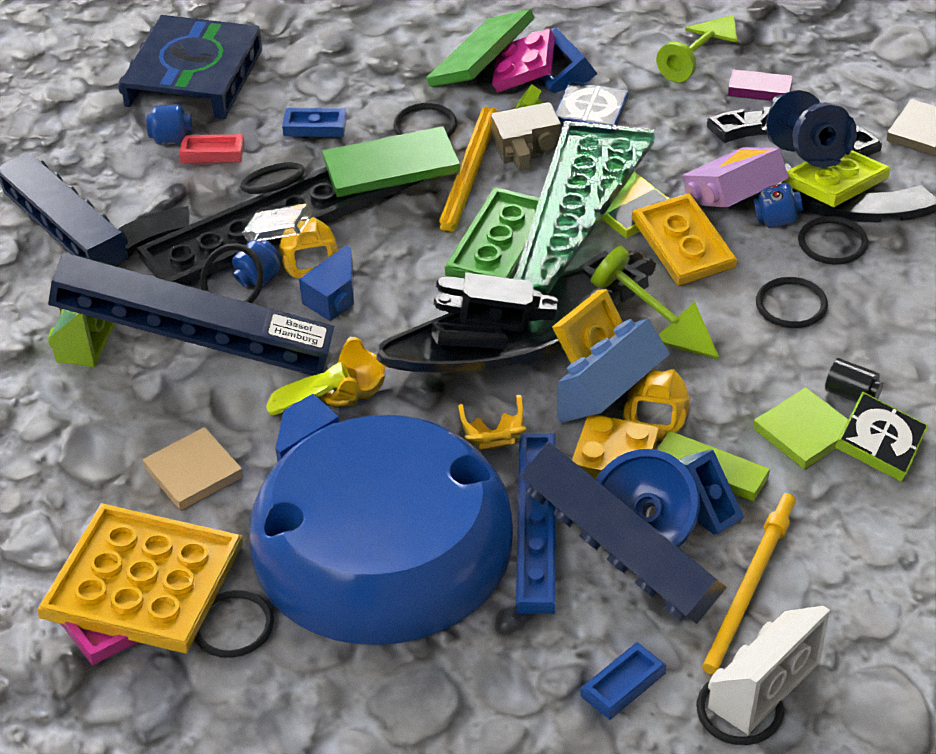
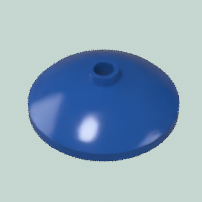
[595,449,700,548]

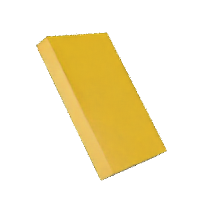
[632,193,737,286]

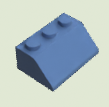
[557,318,670,423]

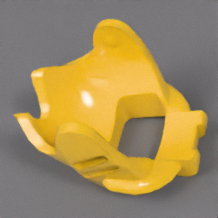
[279,217,339,279]
[318,337,386,407]
[623,368,691,442]
[458,395,527,450]

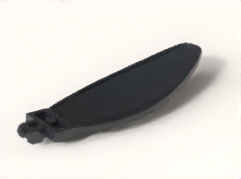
[376,249,657,373]

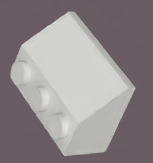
[708,606,830,735]

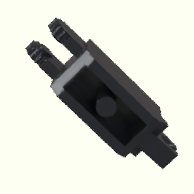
[433,272,558,332]

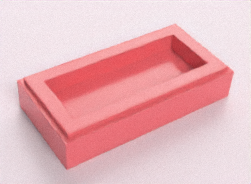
[179,134,245,163]

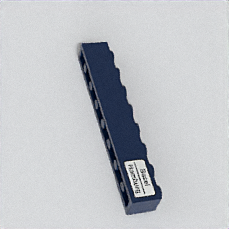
[48,252,335,376]

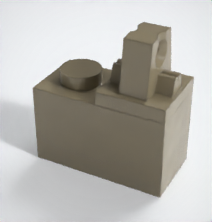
[491,102,561,171]

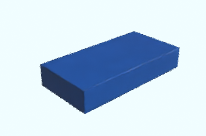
[581,642,667,720]

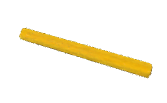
[439,106,497,233]

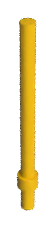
[702,493,796,675]

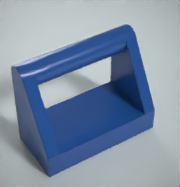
[539,27,597,93]

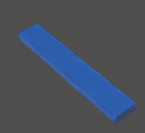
[516,433,556,614]

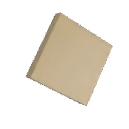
[142,427,243,511]

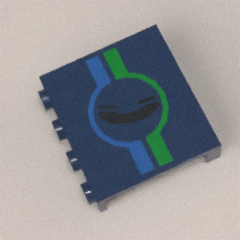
[118,15,263,119]

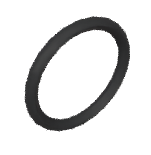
[393,103,457,138]
[240,162,305,194]
[798,216,868,265]
[200,243,264,303]
[756,277,828,328]
[194,590,274,658]
[696,681,784,745]

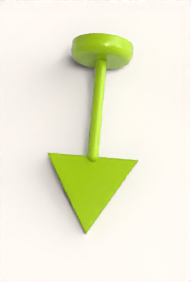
[656,14,737,83]
[591,246,719,359]

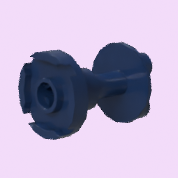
[766,90,857,168]

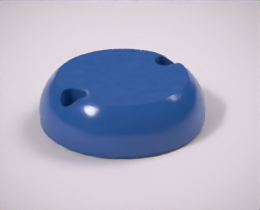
[250,415,513,645]

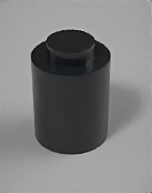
[825,358,883,403]

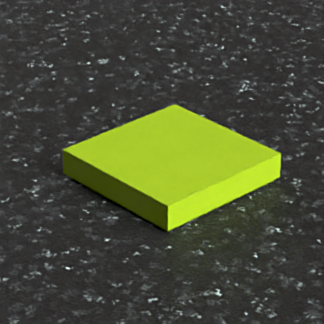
[753,387,848,470]

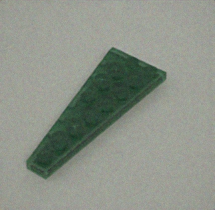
[514,121,655,295]

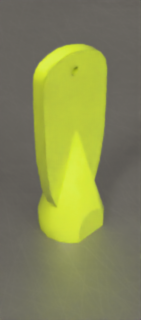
[266,362,350,416]

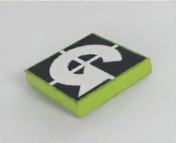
[835,392,928,482]

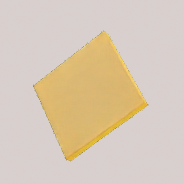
[37,503,243,654]

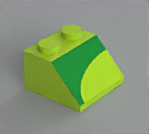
[48,309,116,367]

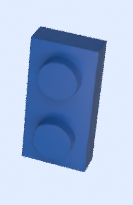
[282,108,347,138]

